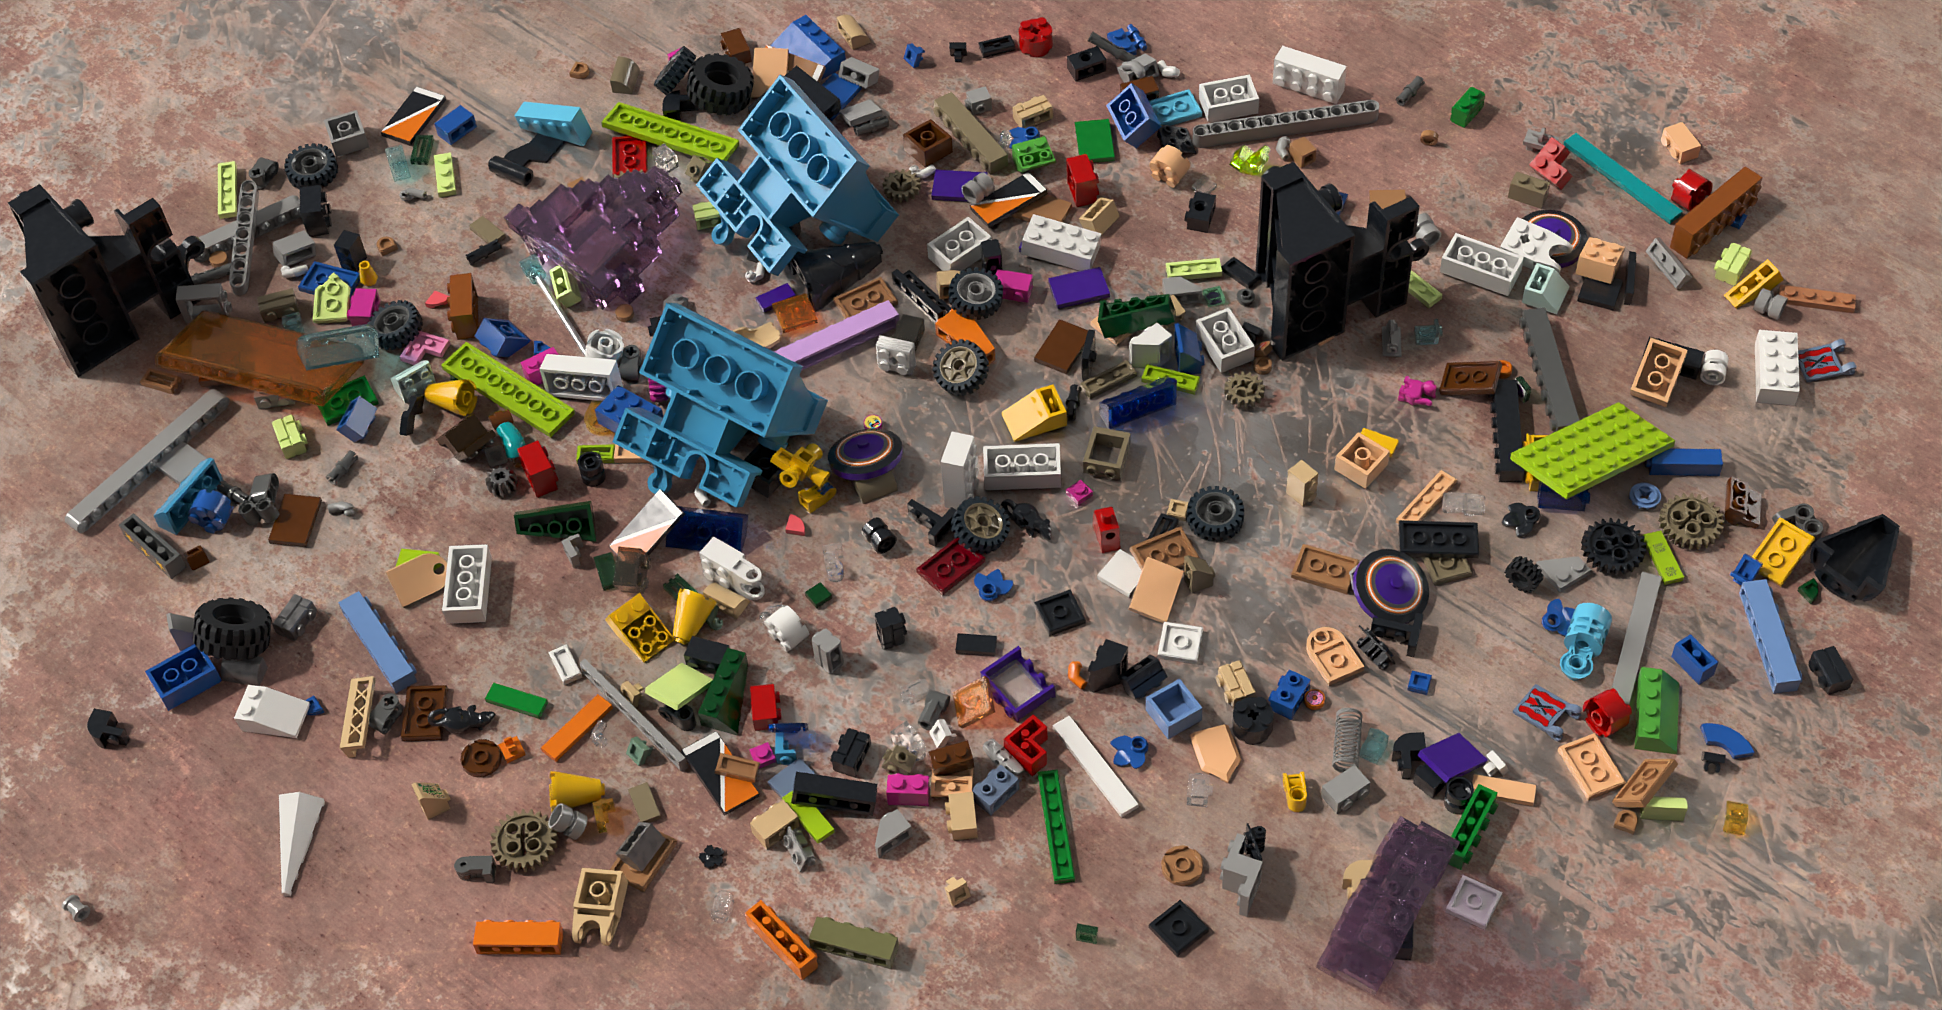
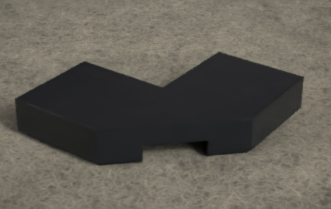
[399,394,424,436]

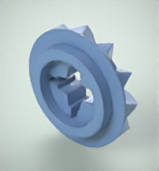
[1629,483,1661,510]

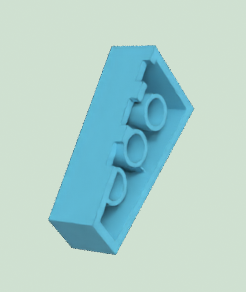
[514,102,593,147]

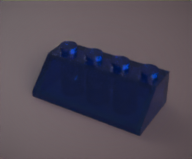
[1099,377,1177,429]
[665,506,749,553]

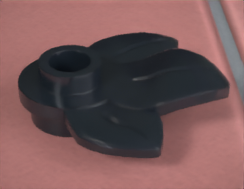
[1502,503,1540,537]

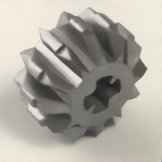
[485,465,518,497]

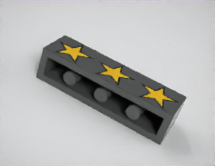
[119,513,187,579]

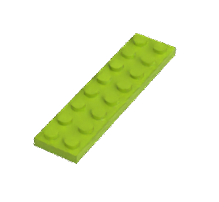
[601,102,739,162]
[441,342,575,438]

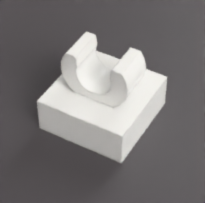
[929,719,957,748]
[1483,750,1509,777]

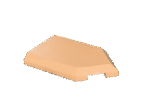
[1189,724,1241,783]

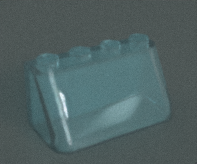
[296,324,379,370]

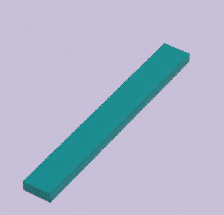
[1563,133,1683,224]

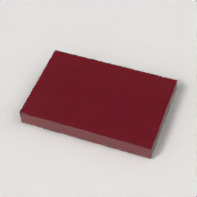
[916,538,986,596]

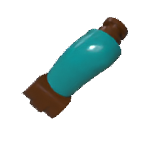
[488,409,526,468]

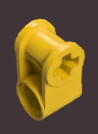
[1282,771,1307,812]

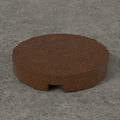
[460,739,502,777]

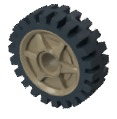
[933,339,989,396]
[951,496,1010,554]

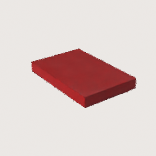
[612,136,648,179]

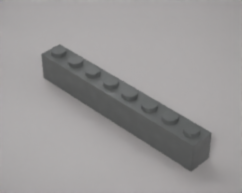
[1519,308,1580,432]

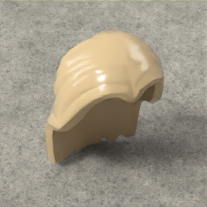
[733,322,781,349]

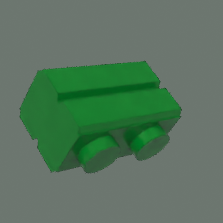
[1450,87,1485,128]

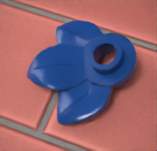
[1008,127,1040,149]
[974,569,1013,601]
[1542,599,1575,636]
[1110,735,1149,769]

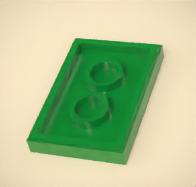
[1075,119,1115,163]
[313,375,379,426]

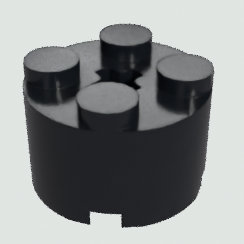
[1232,697,1274,745]

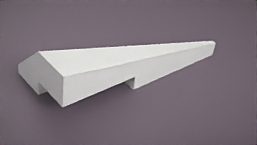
[279,792,325,897]

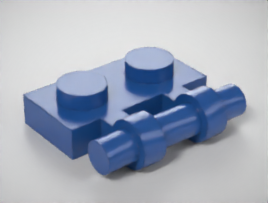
[1107,24,1147,55]

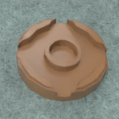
[1161,845,1203,886]

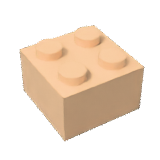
[1576,237,1625,284]
[1334,432,1390,489]

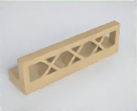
[340,676,376,758]

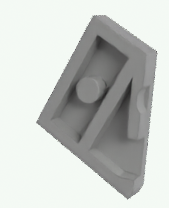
[1536,556,1591,593]

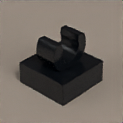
[949,42,967,62]
[1242,321,1264,344]
[1701,751,1726,773]

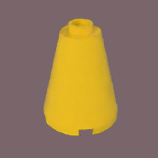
[424,379,478,416]
[673,588,717,645]
[549,771,605,812]

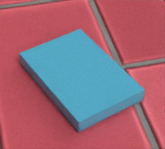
[1149,89,1203,126]

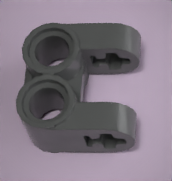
[1772,503,1823,546]

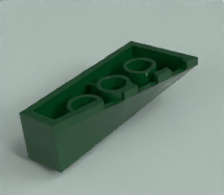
[1098,294,1176,339]
[514,501,596,542]
[698,648,748,736]

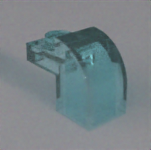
[385,144,411,182]

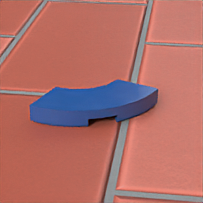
[1700,723,1754,759]

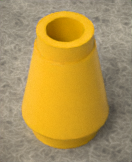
[359,261,378,286]

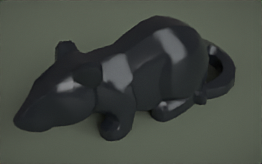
[1000,499,1051,540]
[428,705,496,733]

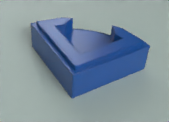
[534,341,550,356]
[305,696,324,715]

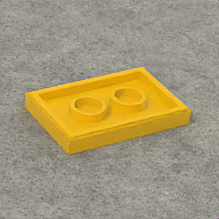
[1752,517,1815,587]

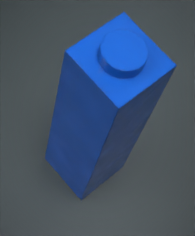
[1645,448,1723,476]

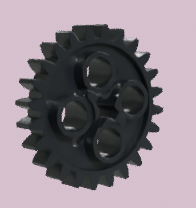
[1581,518,1647,575]

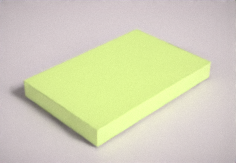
[645,663,713,710]

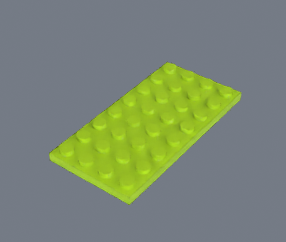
[1510,402,1675,499]

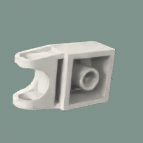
[1500,217,1573,273]
[699,537,765,600]

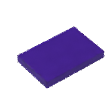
[931,170,988,202]
[1048,267,1110,309]
[1418,733,1488,783]

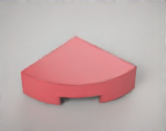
[425,291,450,308]
[785,514,805,536]

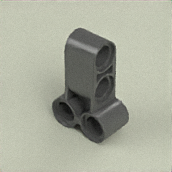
[238,473,279,525]

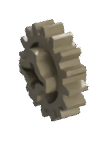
[883,169,921,203]
[1224,371,1265,409]

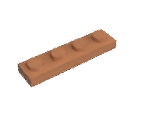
[1779,285,1856,313]

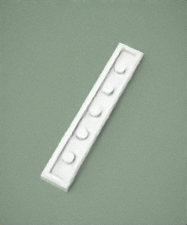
[1053,716,1138,818]

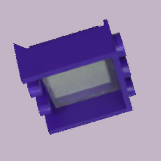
[980,646,1056,723]

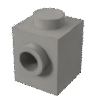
[964,86,992,115]

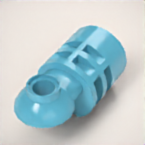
[1560,603,1612,680]

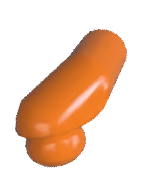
[1068,661,1088,690]

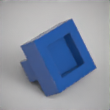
[903,43,925,68]

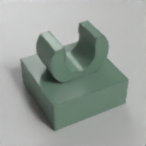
[626,736,653,766]

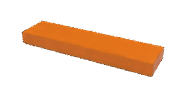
[541,694,613,762]

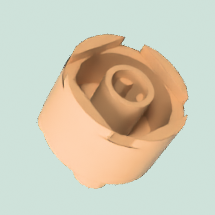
[1149,145,1190,188]

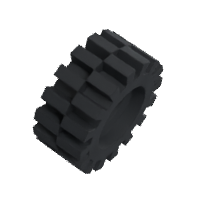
[1504,556,1544,593]

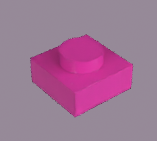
[1066,480,1093,505]
[749,742,776,769]

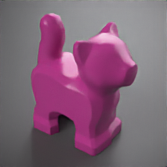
[1398,375,1437,406]

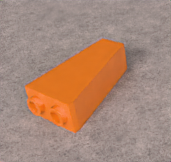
[935,309,996,365]

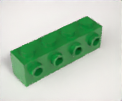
[1442,784,1499,870]

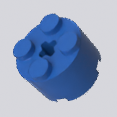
[188,489,234,533]

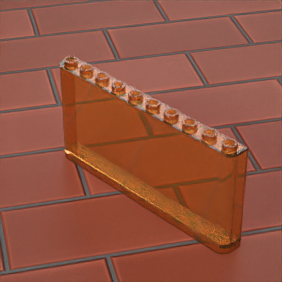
[155,310,364,407]

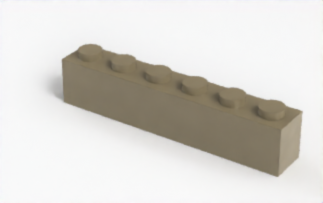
[933,92,1008,175]

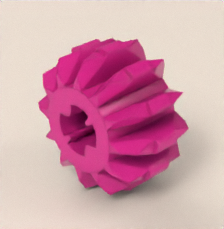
[648,378,669,402]

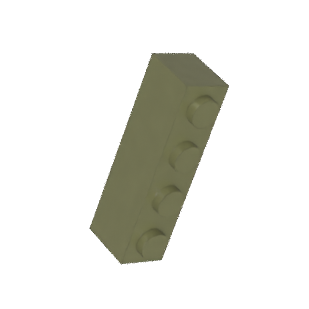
[809,917,899,969]

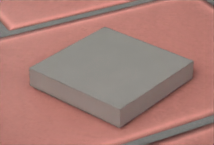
[839,99,883,127]
[155,441,208,485]

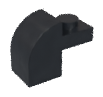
[662,90,699,121]
[87,708,130,749]
[1391,732,1426,779]

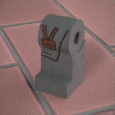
[454,855,497,883]

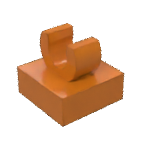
[498,736,526,764]

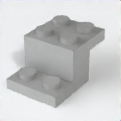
[1220,833,1263,917]

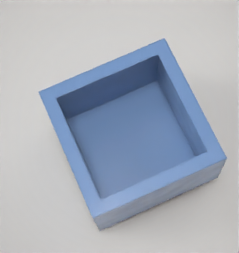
[1146,679,1202,739]

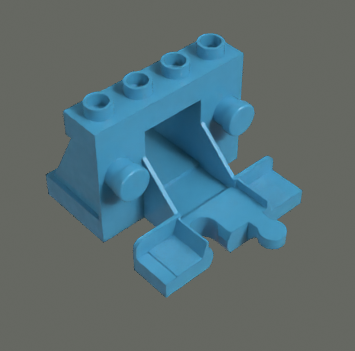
[696,74,899,276]
[612,303,828,508]

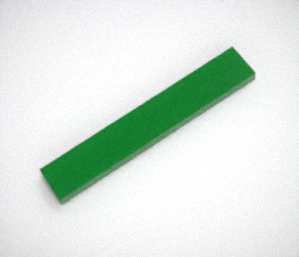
[1037,769,1075,884]

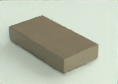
[469,216,506,244]
[628,782,661,823]

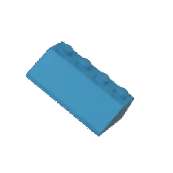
[153,458,224,535]

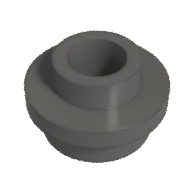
[1237,289,1255,306]

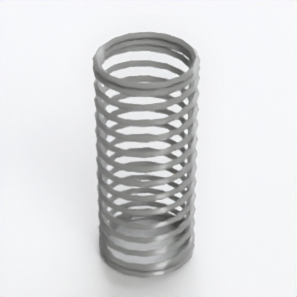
[1332,708,1363,773]

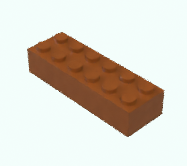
[1670,166,1763,259]

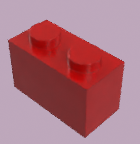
[750,684,782,731]

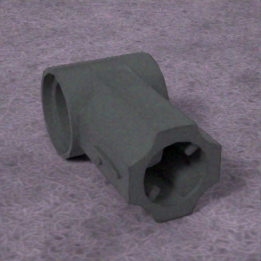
[918,689,950,731]

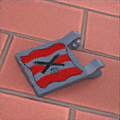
[1798,339,1857,383]
[1513,684,1582,742]

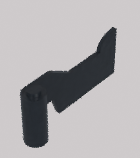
[488,133,565,186]

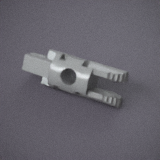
[983,738,1024,783]

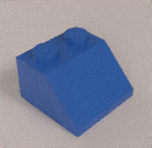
[475,318,531,358]
[1174,323,1205,375]

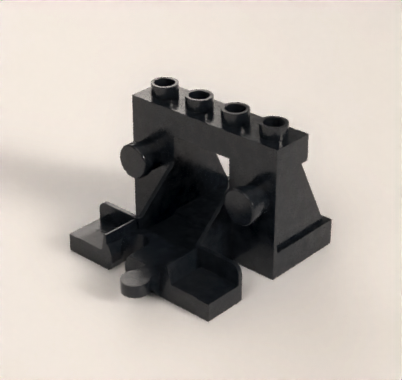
[1255,161,1430,361]
[8,184,205,377]

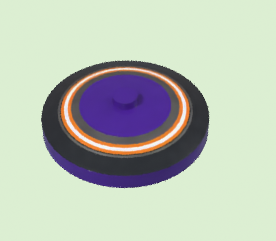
[1522,210,1588,268]
[828,428,903,480]
[1353,549,1429,624]

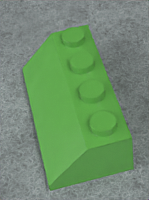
[1634,667,1679,754]

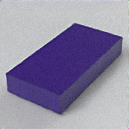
[755,283,796,313]

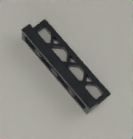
[892,269,952,323]

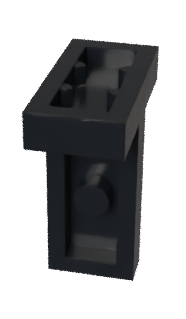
[907,499,956,547]
[1371,613,1424,657]

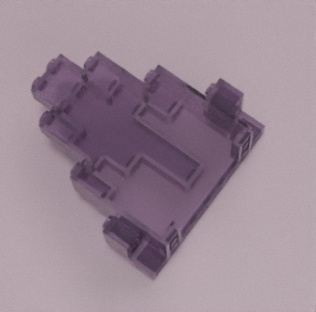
[504,165,683,310]
[1316,816,1460,996]

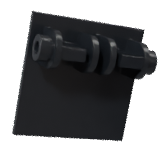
[1157,125,1196,154]
[1357,625,1395,670]
[1243,823,1266,861]

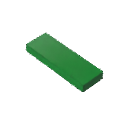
[485,682,548,719]

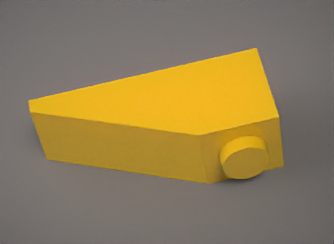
[1724,259,1784,308]

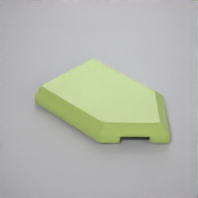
[313,272,351,324]

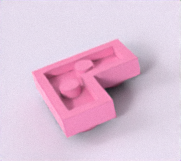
[400,331,450,365]

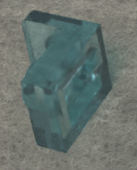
[282,312,305,340]
[1414,319,1443,345]
[1359,728,1389,765]

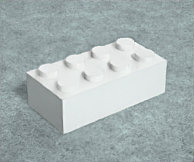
[1273,46,1347,104]
[1021,214,1101,271]
[1440,233,1524,296]
[1755,330,1799,406]
[540,354,623,401]
[941,432,980,510]
[983,443,1061,490]
[442,544,492,624]

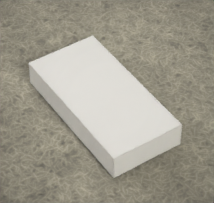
[548,644,582,685]

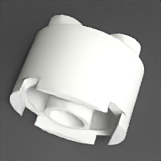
[585,329,624,366]
[764,605,810,652]

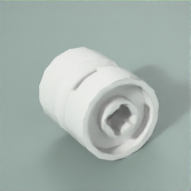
[1700,350,1729,385]

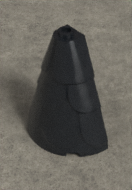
[787,242,883,312]
[1810,514,1900,602]

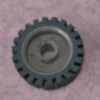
[653,46,697,95]
[284,143,338,190]
[367,300,423,350]
[1187,486,1244,542]

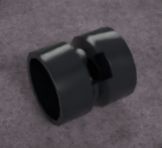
[577,452,606,487]
[861,517,897,554]
[1444,776,1474,815]

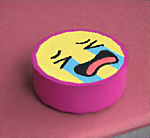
[864,415,882,429]

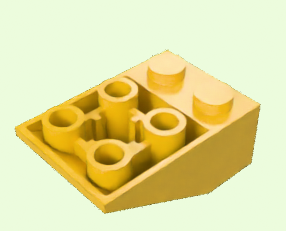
[1001,384,1067,442]
[605,593,675,663]

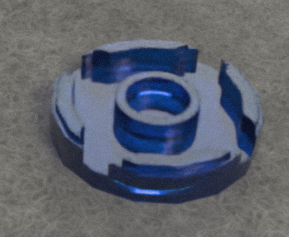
[768,723,809,733]

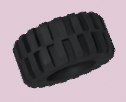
[686,53,754,116]
[192,597,272,661]

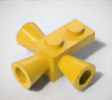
[770,443,830,489]

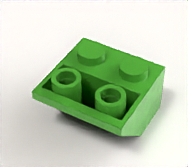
[1012,136,1056,172]

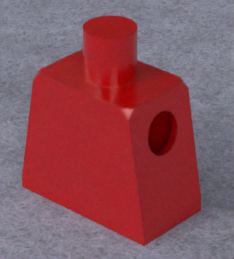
[1093,507,1121,553]

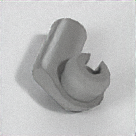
[1122,61,1145,79]
[1276,136,1291,161]
[399,188,427,201]
[328,501,355,516]

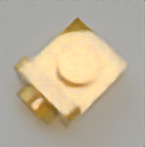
[592,798,616,833]
[1723,801,1748,835]

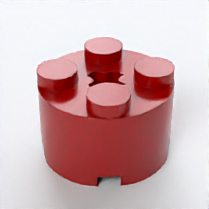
[1019,17,1053,57]
[1671,169,1713,211]
[1583,688,1632,737]

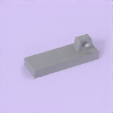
[1646,238,1692,289]

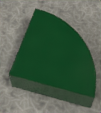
[1797,578,1818,604]

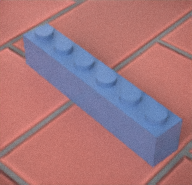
[1739,579,1802,694]
[338,591,417,693]

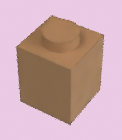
[1289,136,1316,168]

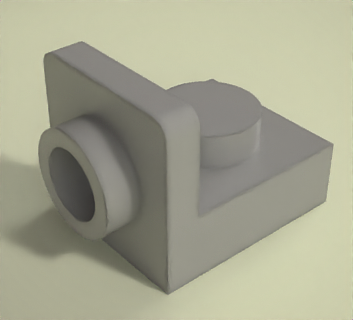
[561,534,583,569]

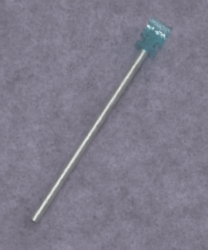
[518,254,586,357]

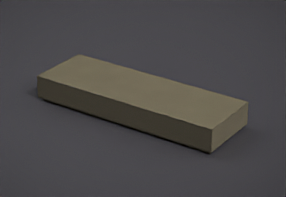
[1080,360,1137,399]

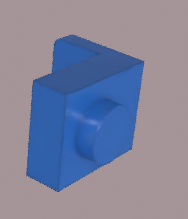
[1730,553,1763,585]

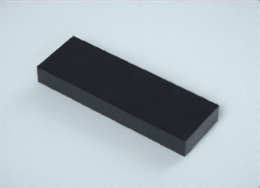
[1624,251,1637,305]

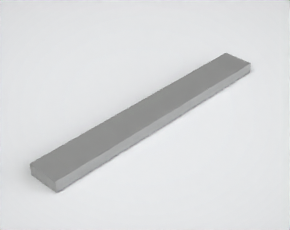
[1612,572,1662,705]
[580,659,688,772]

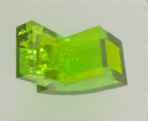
[1229,145,1271,175]

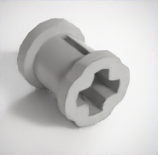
[62,895,90,922]

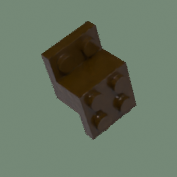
[436,414,497,462]

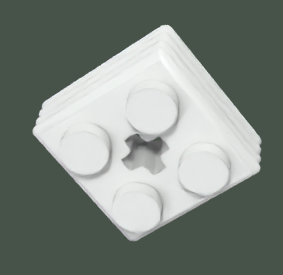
[876,335,916,375]

